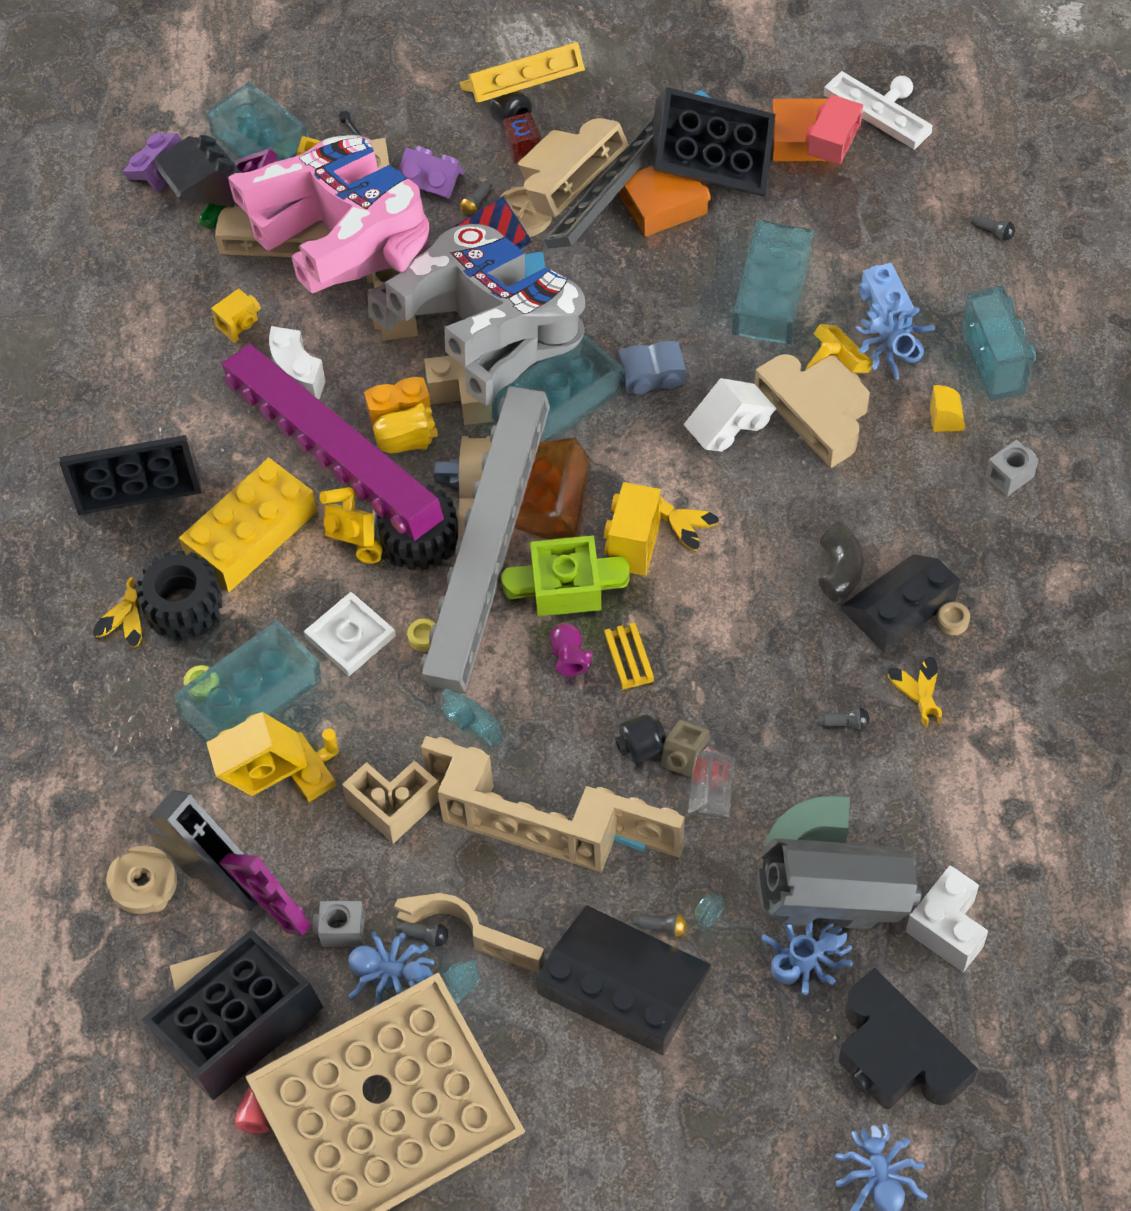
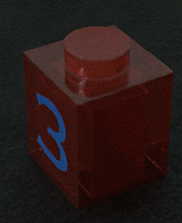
[503,112,541,163]

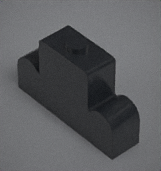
[148,790,257,911]
[838,968,978,1109]

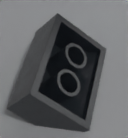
[153,135,241,207]
[840,554,960,653]

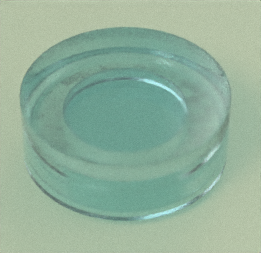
[693,893,726,928]

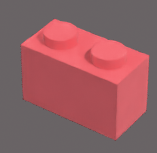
[805,94,863,165]

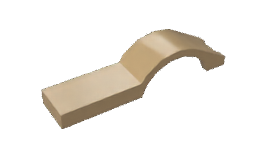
[458,436,492,539]
[394,893,545,974]

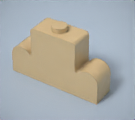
[518,118,629,217]
[215,205,331,257]
[755,354,870,468]

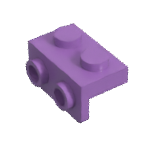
[123,133,182,192]
[398,146,465,199]

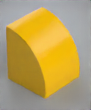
[930,385,965,432]

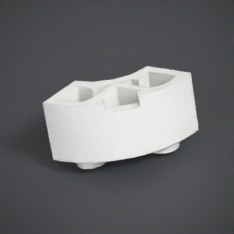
[269,326,326,400]

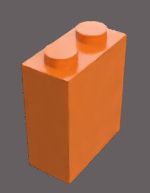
[772,98,828,161]
[620,165,711,237]

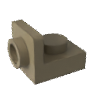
[661,720,710,777]

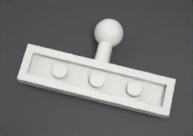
[824,71,933,150]

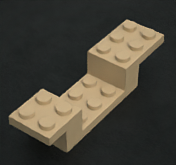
[421,736,685,873]

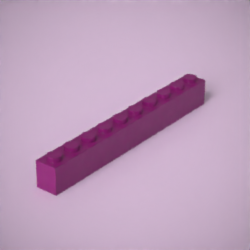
[221,344,444,541]

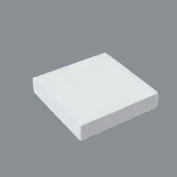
[304,592,396,677]

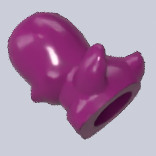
[550,623,593,677]

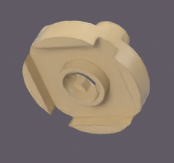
[106,846,177,914]

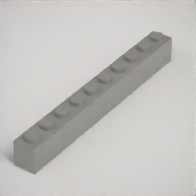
[420,386,550,693]

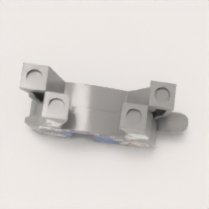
[367,224,585,406]

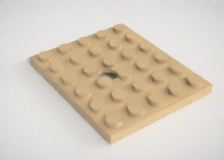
[245,972,525,1211]

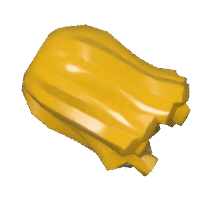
[373,403,438,454]

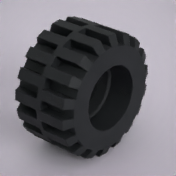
[377,483,458,570]
[136,551,222,639]

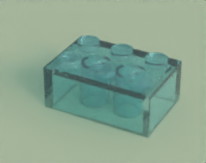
[206,82,308,162]
[961,285,1036,401]

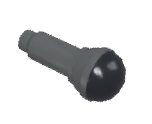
[971,215,1016,241]
[818,707,870,730]
[396,922,448,947]

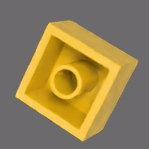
[604,482,661,576]
[206,712,307,796]

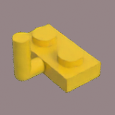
[805,324,873,373]
[319,487,374,546]
[289,728,339,803]

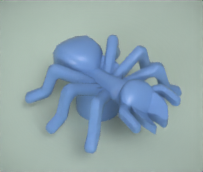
[855,300,935,380]
[761,921,853,995]
[348,931,434,1006]
[835,1124,927,1211]

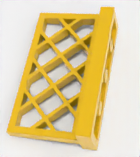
[459,42,585,102]

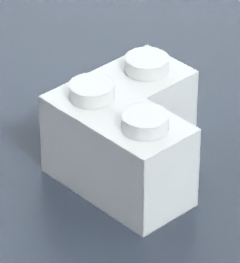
[684,378,776,452]
[906,865,988,973]

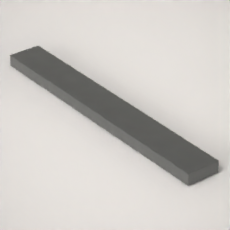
[544,116,654,249]

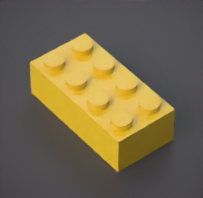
[179,457,318,593]

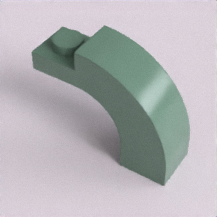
[763,796,850,868]

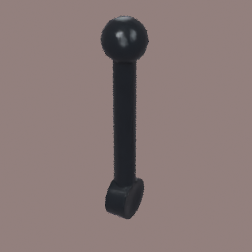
[339,111,362,136]

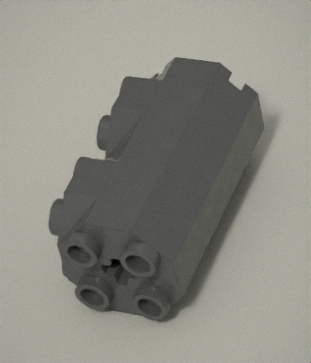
[756,838,921,929]

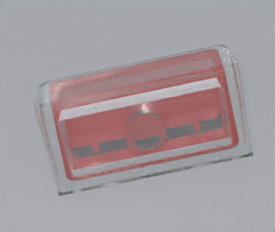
[688,747,736,819]

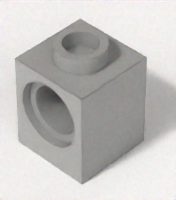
[985,439,1039,497]
[313,901,365,947]

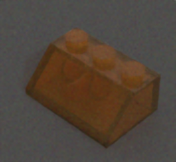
[514,437,591,540]

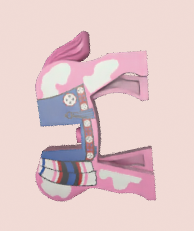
[228,135,430,293]

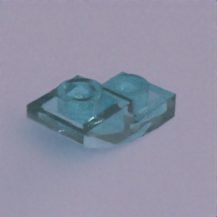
[441,689,503,747]
[443,959,480,1005]

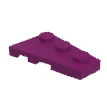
[219,853,311,936]

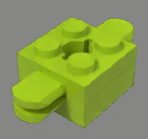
[501,535,630,617]

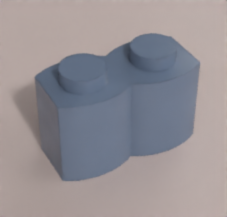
[619,341,686,394]

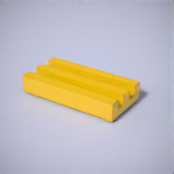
[604,622,654,690]

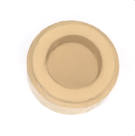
[936,602,970,635]

